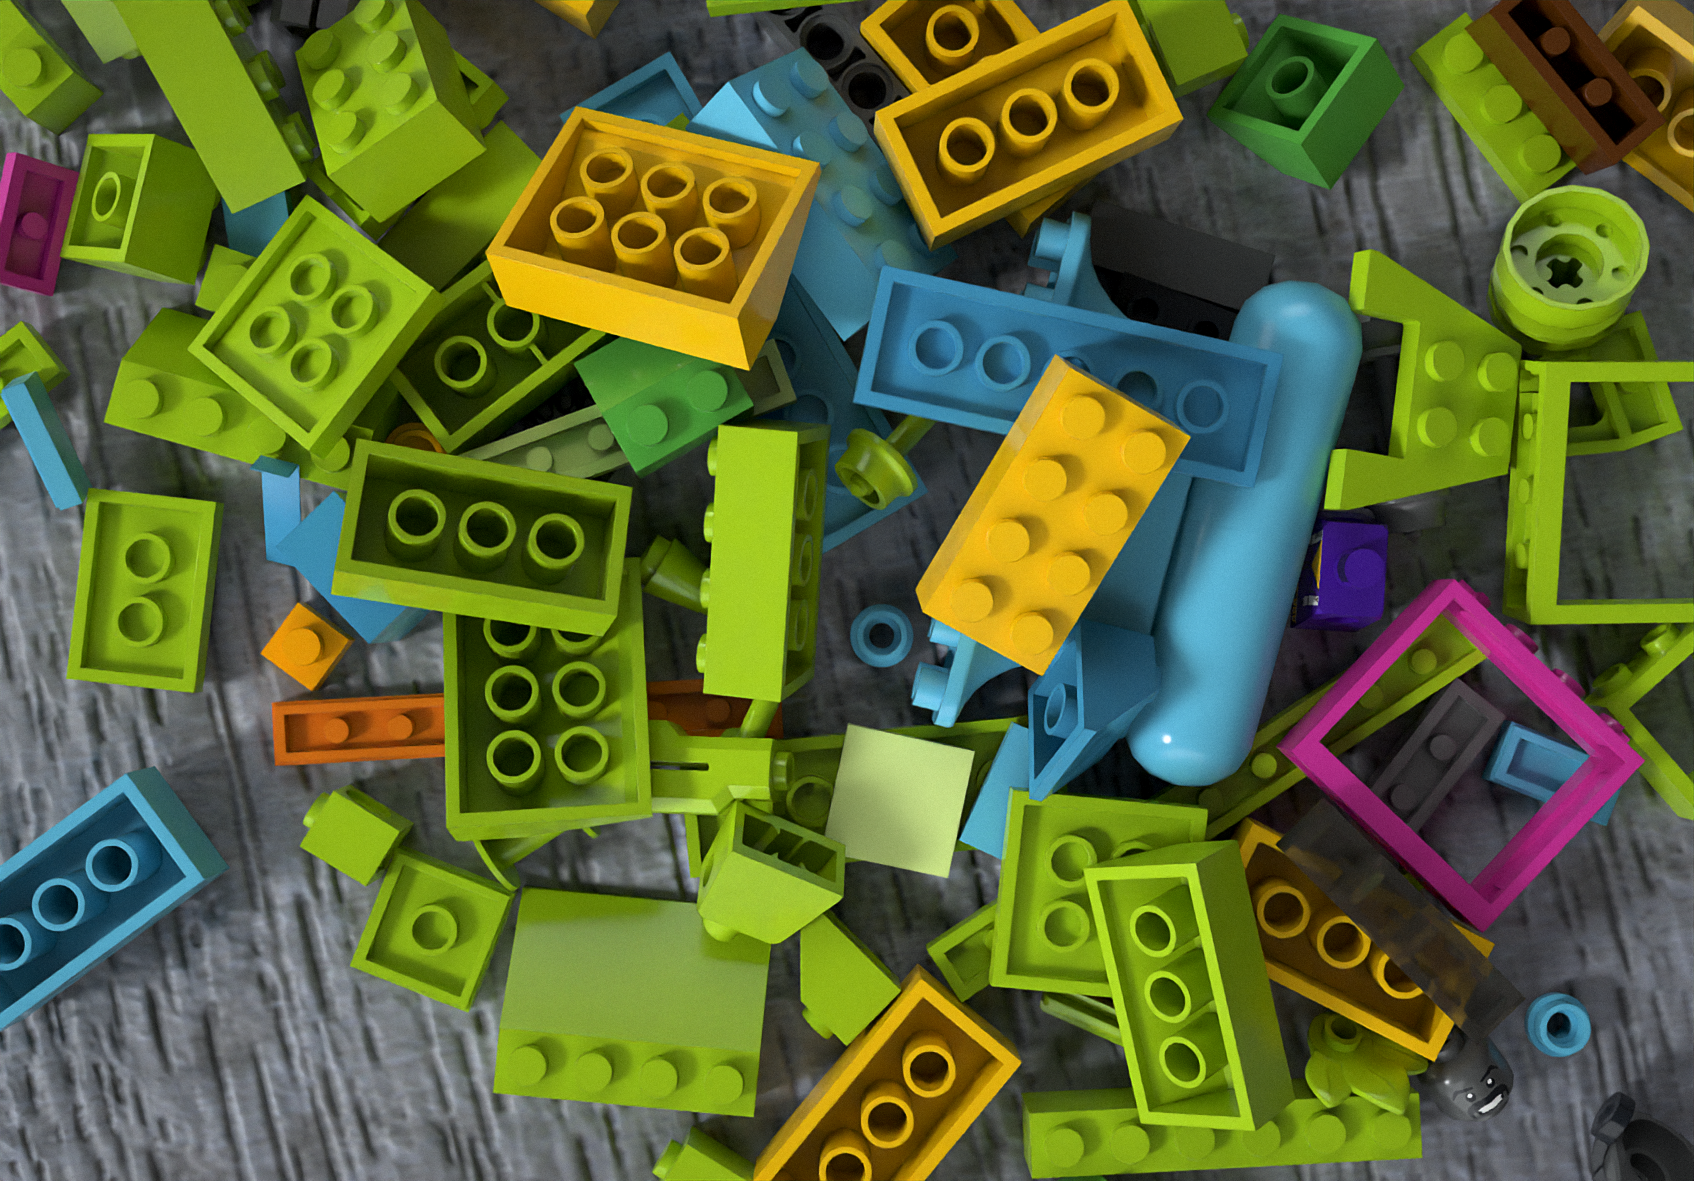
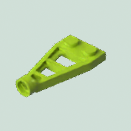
[1509,310,1683,463]

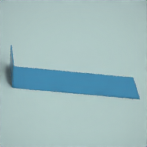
[250,455,301,567]

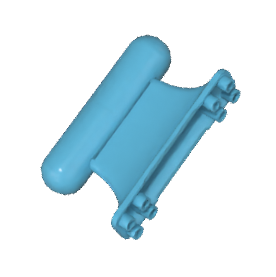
[910,211,1362,787]

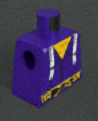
[1290,510,1389,632]

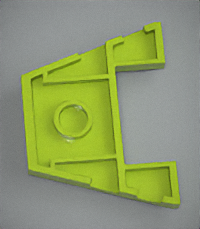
[1324,249,1523,510]

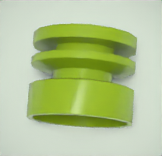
[1486,185,1650,359]

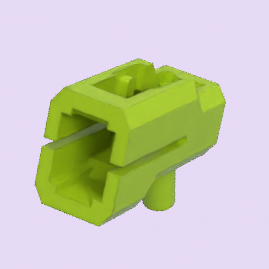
[648,699,795,816]

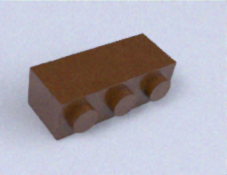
[1464,0,1667,176]

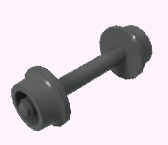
[1359,317,1452,543]

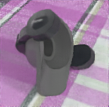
[1591,1092,1694,1181]

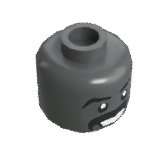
[1417,1024,1514,1122]

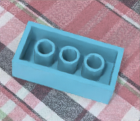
[685,47,959,341]
[0,766,230,1032]

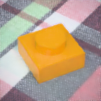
[260,602,356,691]

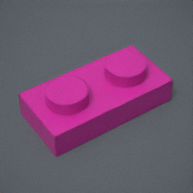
[0,152,79,297]

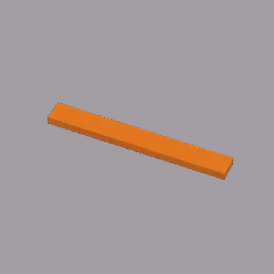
[272,678,784,766]

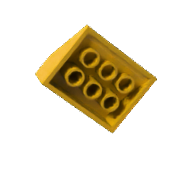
[485,106,821,371]

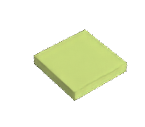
[824,723,975,878]

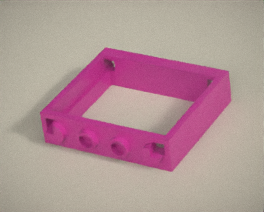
[1276,579,1645,933]

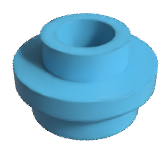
[850,604,913,667]
[1524,992,1591,1057]

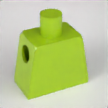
[696,800,846,944]

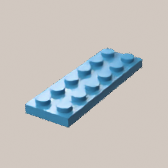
[852,265,1284,488]

